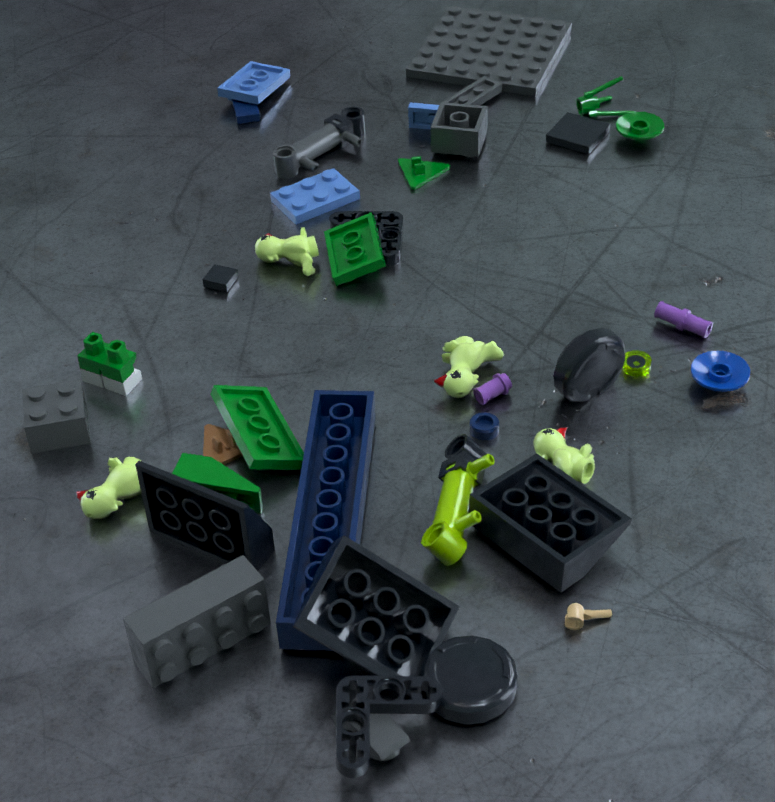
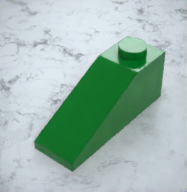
[172,453,263,514]

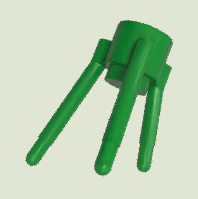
[576,76,636,118]

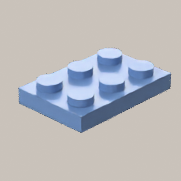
[217,61,290,104]
[270,168,360,225]

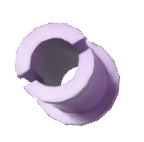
[473,373,512,405]

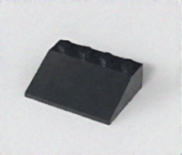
[468,453,632,592]
[135,460,275,571]
[293,535,460,696]

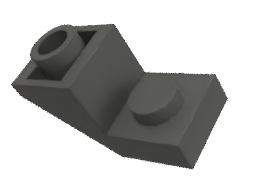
[330,697,410,761]

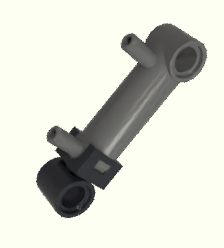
[272,106,366,179]

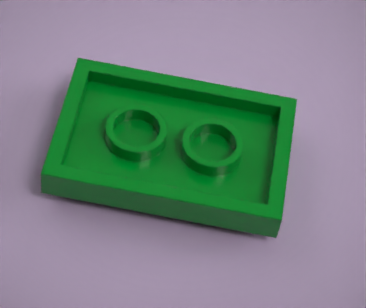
[324,212,386,286]

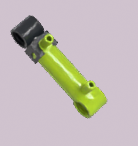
[421,434,495,566]

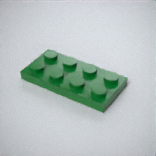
[210,385,304,470]

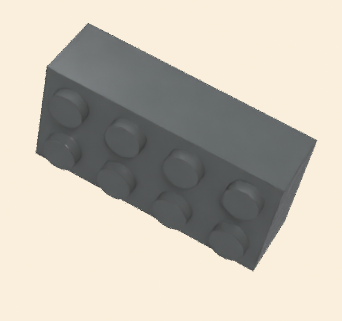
[123,555,271,688]

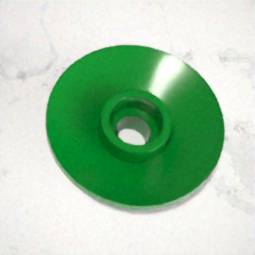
[616,112,664,141]

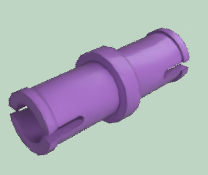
[654,301,713,338]

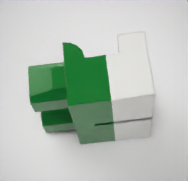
[77,332,142,396]

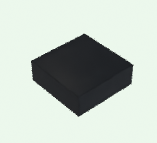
[202,264,239,292]

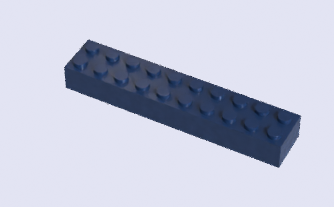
[276,390,376,651]

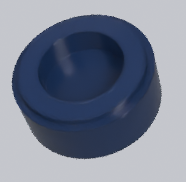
[469,412,499,440]

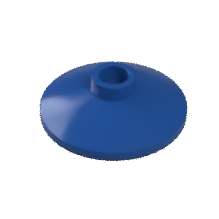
[691,350,750,392]

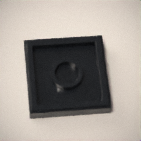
[546,112,610,154]

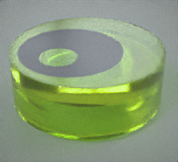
[622,350,652,377]

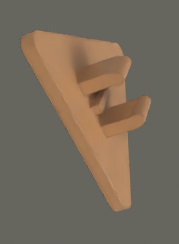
[203,424,243,465]

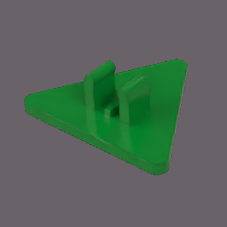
[398,156,450,190]

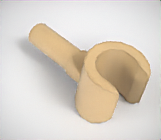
[565,603,612,630]

